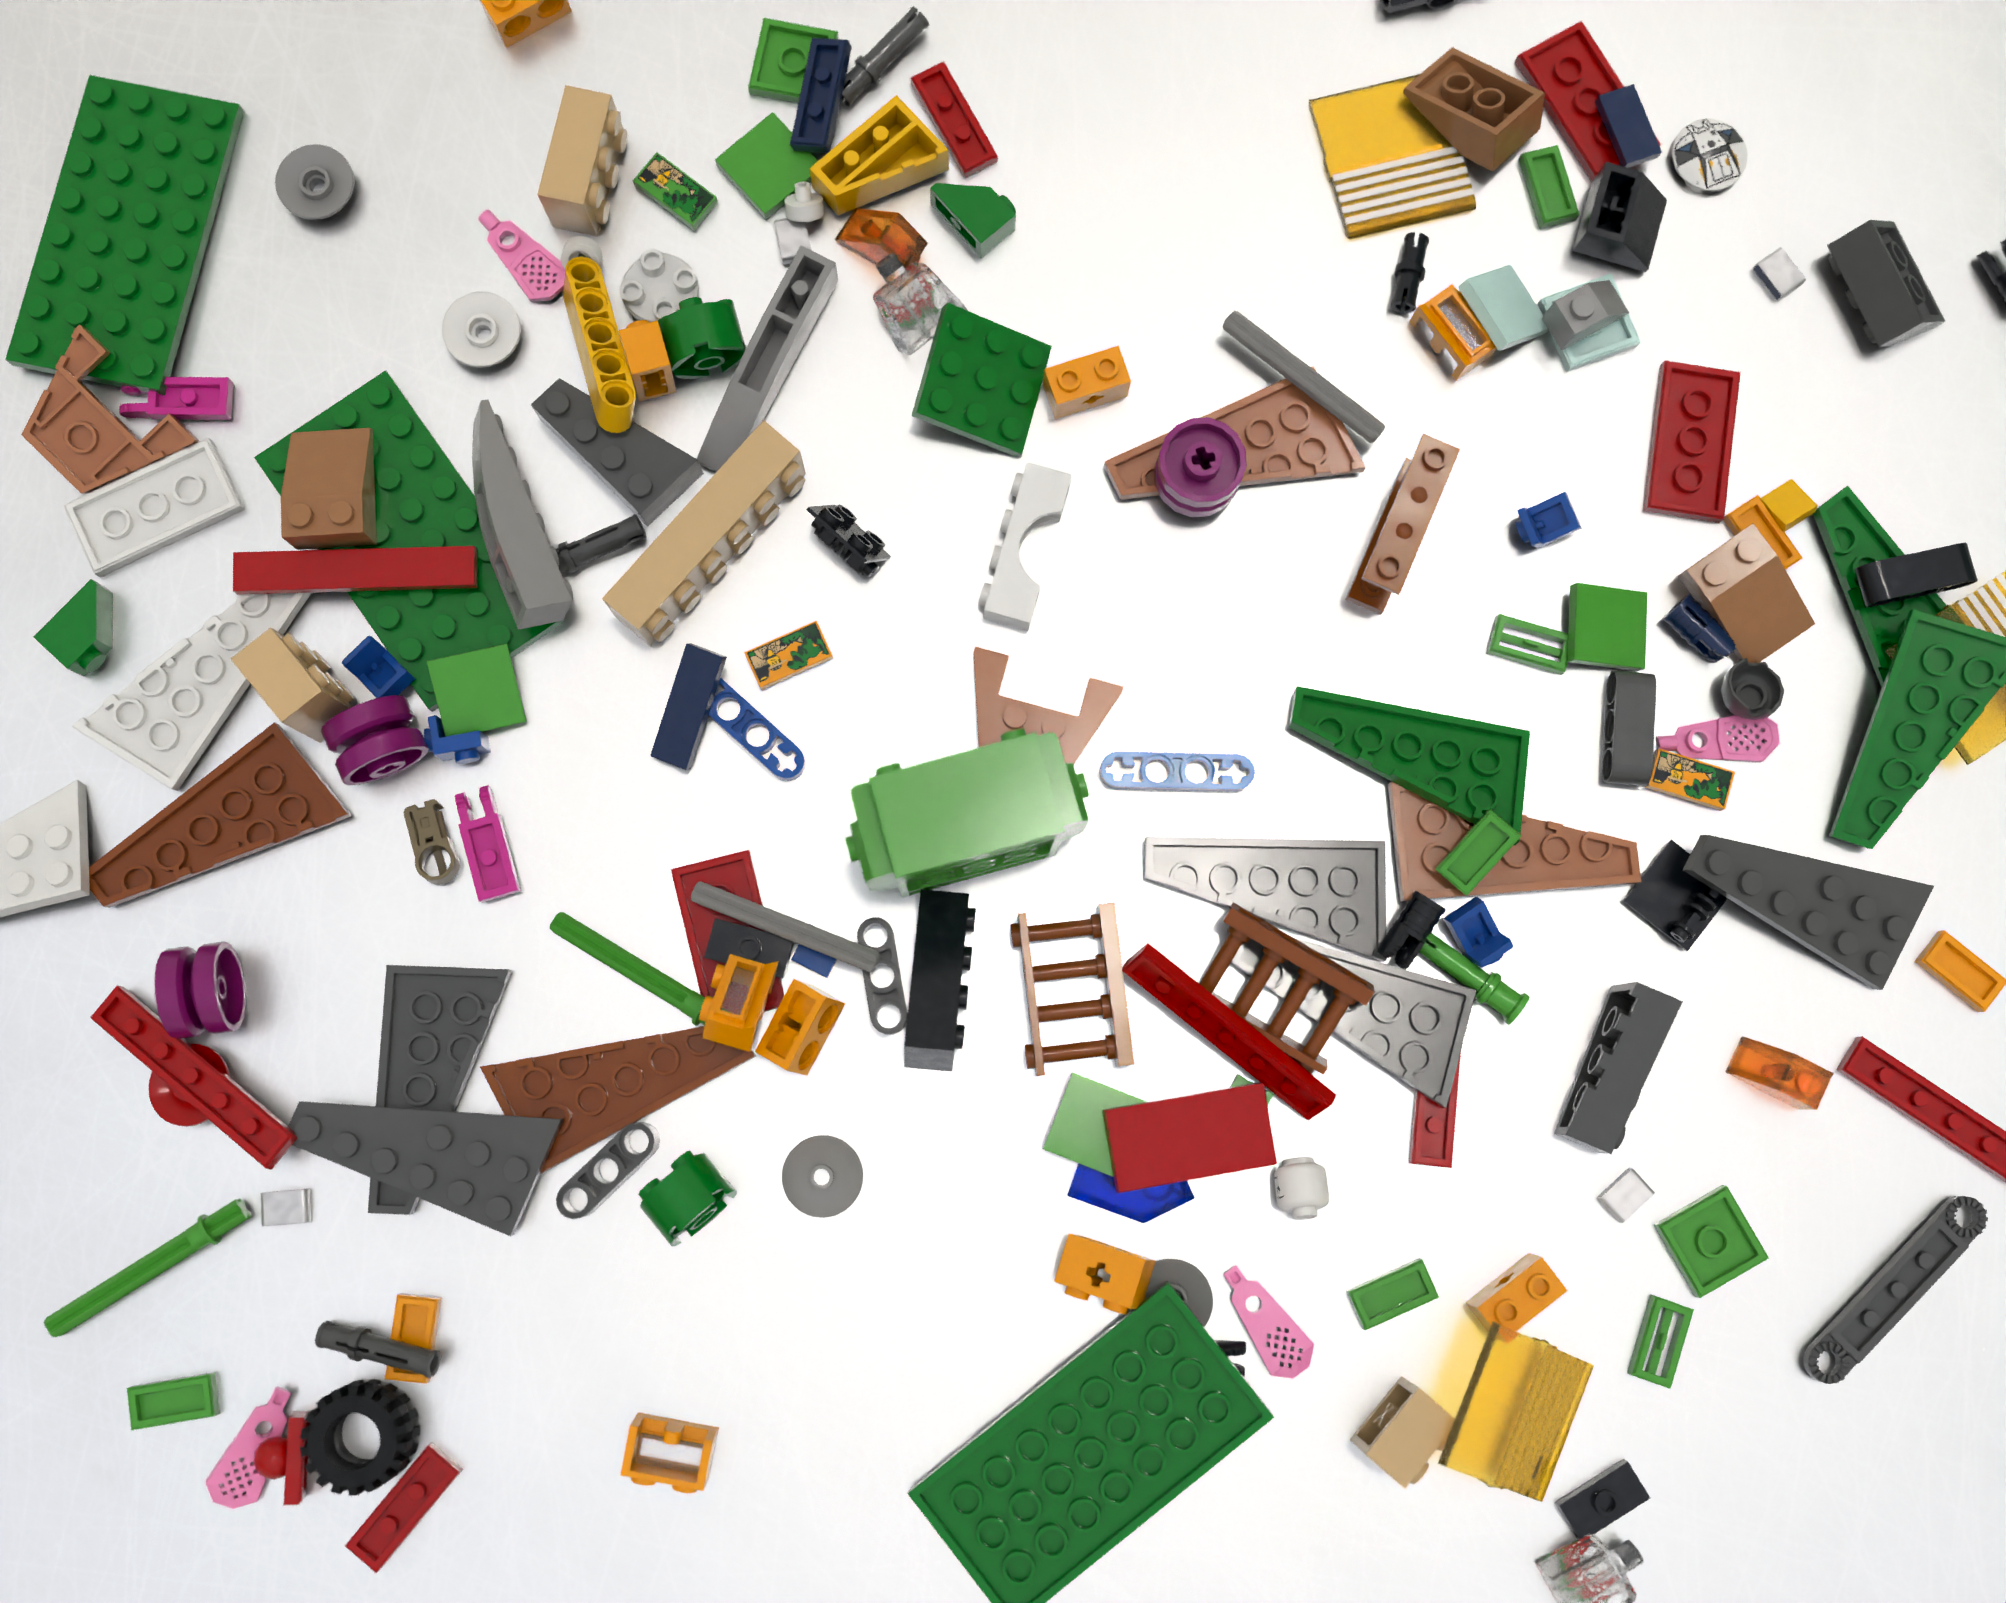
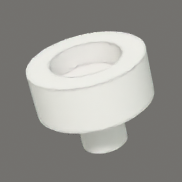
[784,182,824,222]
[561,236,602,269]

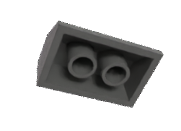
[1827,220,1946,347]

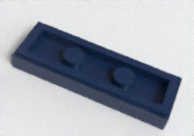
[790,38,852,153]
[650,643,727,770]

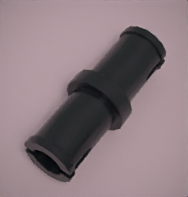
[1391,232,1429,313]

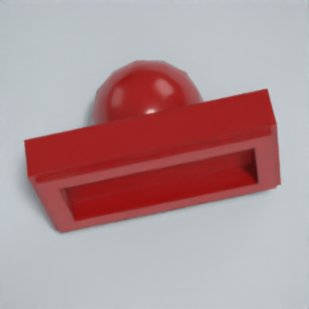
[253,1411,310,1505]

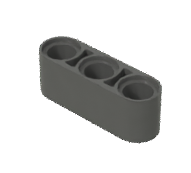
[1602,670,1657,786]
[857,917,908,1035]
[556,1122,660,1219]

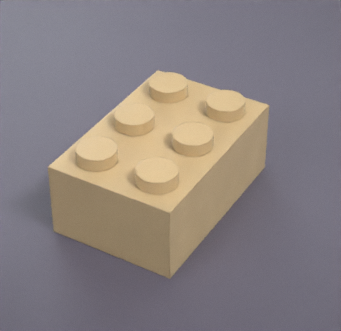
[537,85,627,237]
[231,628,355,743]

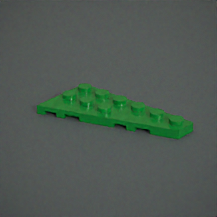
[1813,485,1962,688]
[1829,609,2006,849]
[1289,686,1530,845]

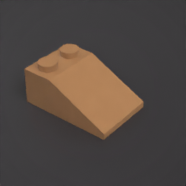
[1404,47,1545,172]
[280,428,377,550]
[1678,524,1815,663]

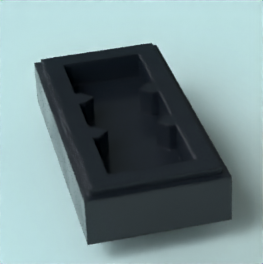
[704,918,794,979]
[1555,1459,1650,1542]

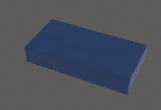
[1595,84,1662,168]

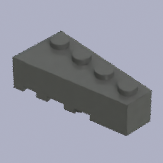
[531,378,704,527]
[1554,982,1683,1154]

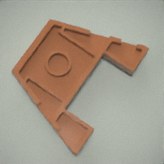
[21,325,199,494]
[973,646,1124,765]

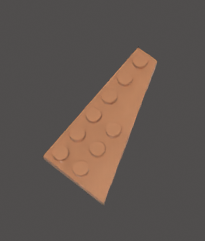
[1104,366,1366,500]
[1388,782,1641,902]

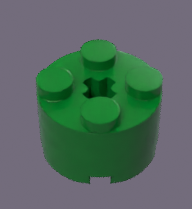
[658,297,746,379]
[638,1150,737,1247]

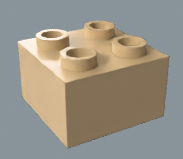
[1350,1376,1459,1489]

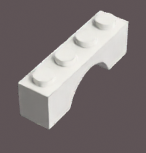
[978,462,1072,631]

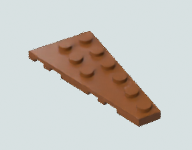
[89,722,352,908]
[480,1026,756,1174]

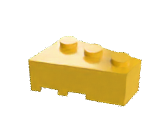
[809,95,949,215]

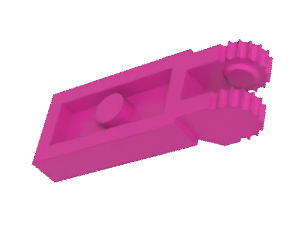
[119,377,234,420]
[455,785,521,903]

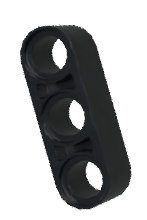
[1855,543,1978,608]

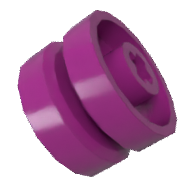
[1154,417,1247,517]
[321,695,429,785]
[154,941,246,1039]

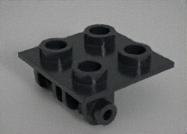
[806,504,891,578]
[1623,839,1728,951]

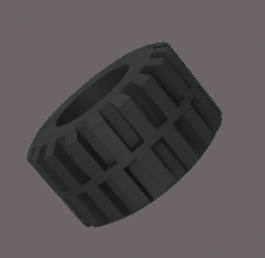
[300,1379,420,1496]

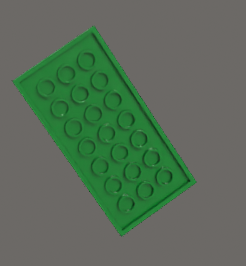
[5,75,244,395]
[254,370,564,712]
[908,1281,1275,1603]

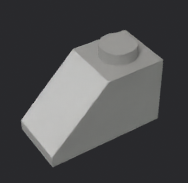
[1542,280,1629,351]

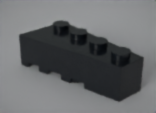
[904,889,976,1072]

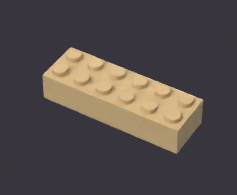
[602,420,806,647]

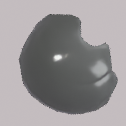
[1721,658,1784,720]

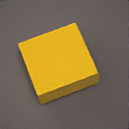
[1760,479,1818,532]

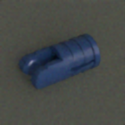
[1663,594,1736,663]

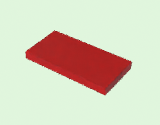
[1515,20,1662,182]
[1643,360,1741,523]
[671,850,785,1015]
[1103,1082,1277,1193]

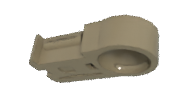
[404,799,460,885]

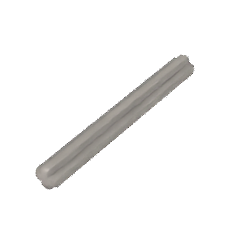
[1223,310,1385,443]
[691,882,880,972]

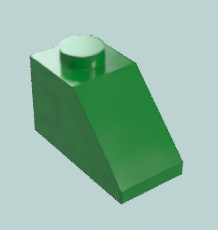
[930,183,1016,259]
[34,579,113,676]

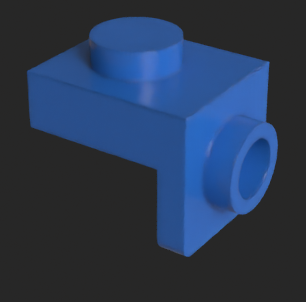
[1515,492,1582,548]
[342,636,415,698]
[424,715,491,764]
[1443,897,1513,968]

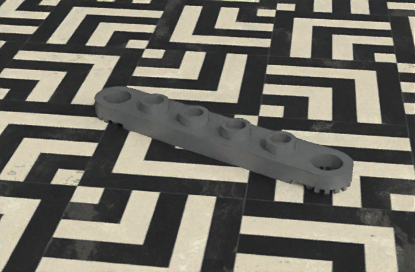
[1803,1196,1988,1384]

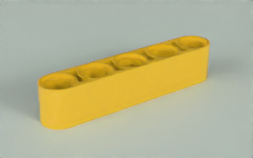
[563,257,636,433]

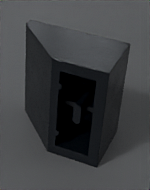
[1573,162,1667,272]

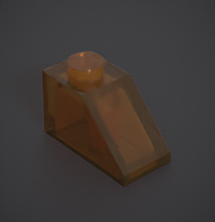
[835,208,928,274]
[1725,1036,1834,1110]

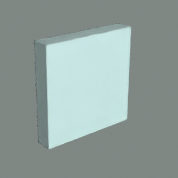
[1458,264,1549,351]
[1537,273,1641,372]

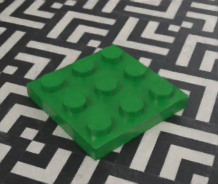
[911,303,1052,457]

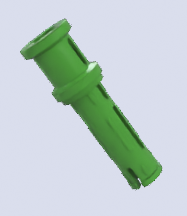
[1419,933,1530,1025]

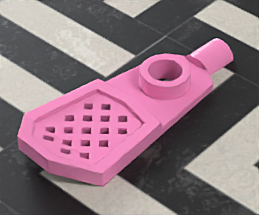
[478,210,565,302]
[1656,715,1780,762]
[1223,1265,1314,1379]
[205,1387,291,1509]

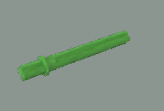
[549,912,727,1026]
[44,1198,251,1337]

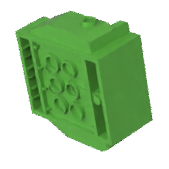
[845,729,1089,898]

